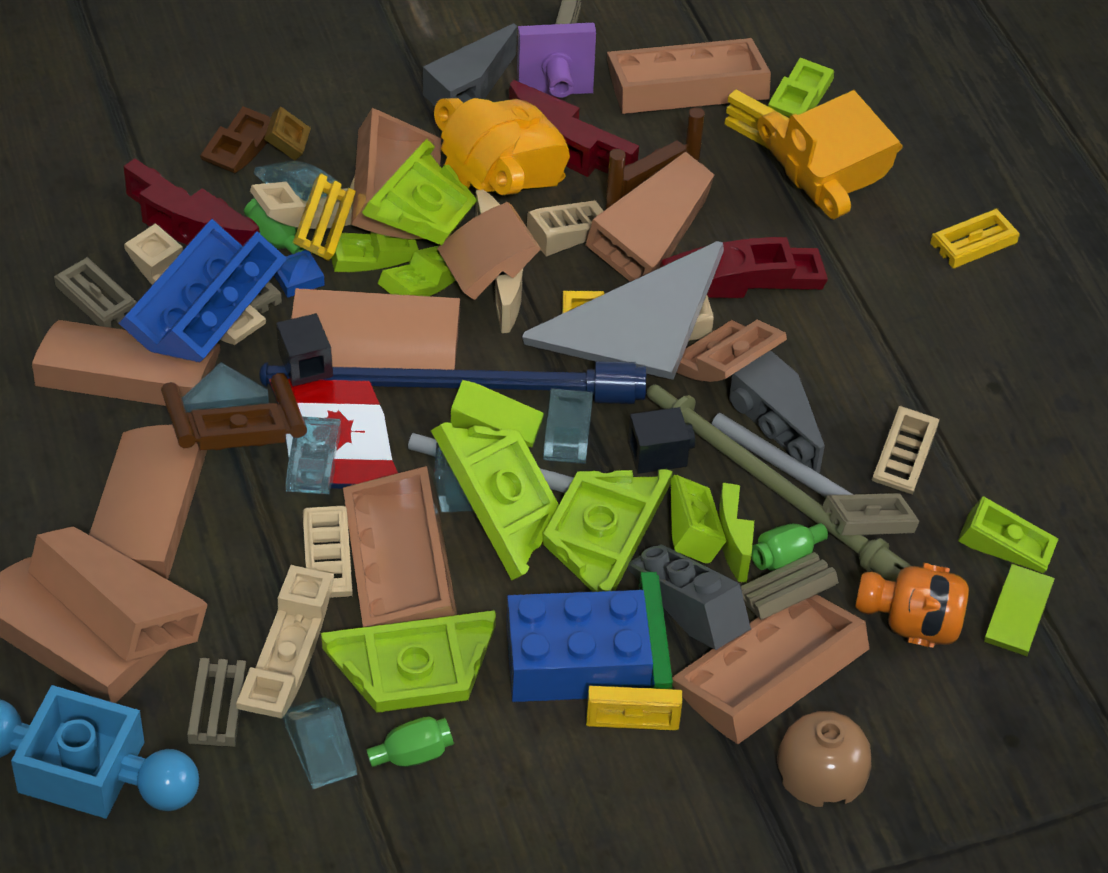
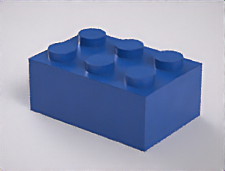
[506,590,653,702]

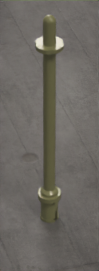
[647,384,911,582]

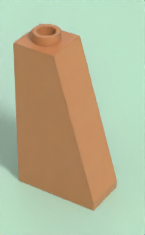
[586,152,715,282]
[28,526,208,662]

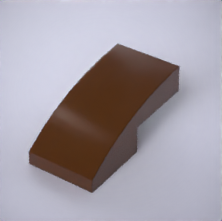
[200,106,271,173]

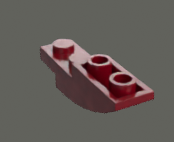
[509,80,639,177]
[123,158,260,246]
[660,237,828,298]

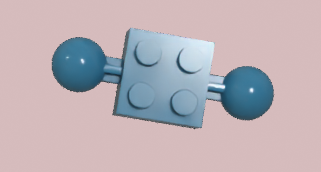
[0,685,199,819]

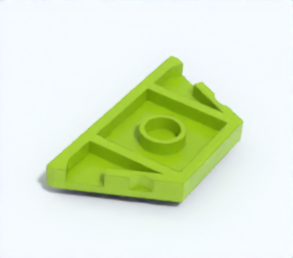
[362,139,477,245]
[431,422,559,580]
[543,469,673,592]
[321,610,496,713]

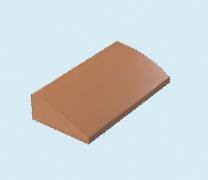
[607,38,771,114]
[351,108,441,239]
[292,288,460,370]
[32,320,220,410]
[89,425,207,580]
[343,466,457,627]
[0,557,168,703]
[672,594,869,744]

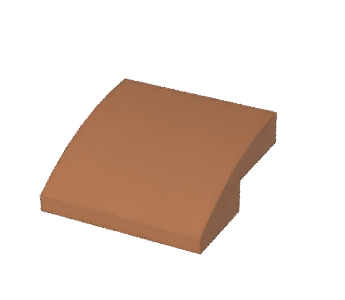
[437,202,541,300]
[676,319,787,382]

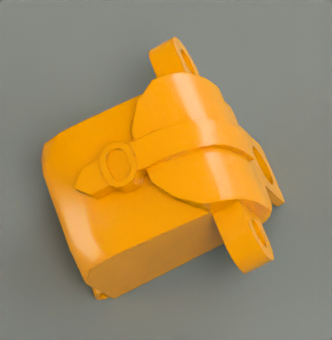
[757,90,903,219]
[434,98,570,195]

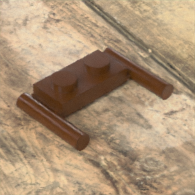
[605,107,705,210]
[161,373,307,451]

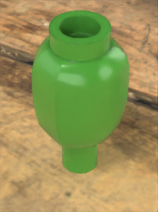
[244,198,305,254]
[751,523,828,571]
[366,716,454,767]

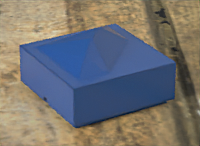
[274,250,325,298]

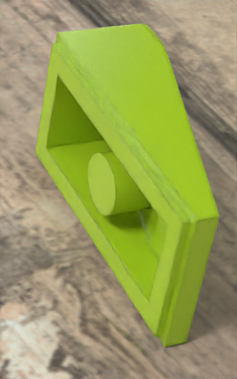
[451,380,544,448]
[671,475,726,563]
[958,496,1058,573]

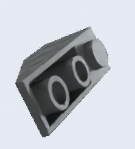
[423,23,517,106]
[729,350,825,473]
[627,544,751,650]

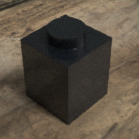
[276,313,333,387]
[628,407,695,474]

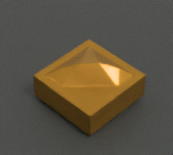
[264,106,311,161]

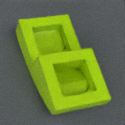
[768,58,834,117]
[331,232,418,272]
[378,245,456,296]
[718,483,754,583]
[984,564,1055,656]

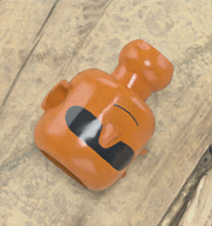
[855,563,969,648]

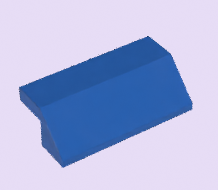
[118,219,287,362]

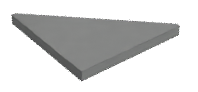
[522,241,724,380]

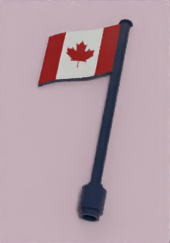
[259,361,646,489]

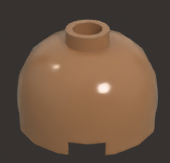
[777,711,871,807]

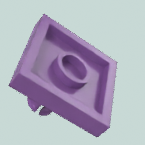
[517,23,596,98]

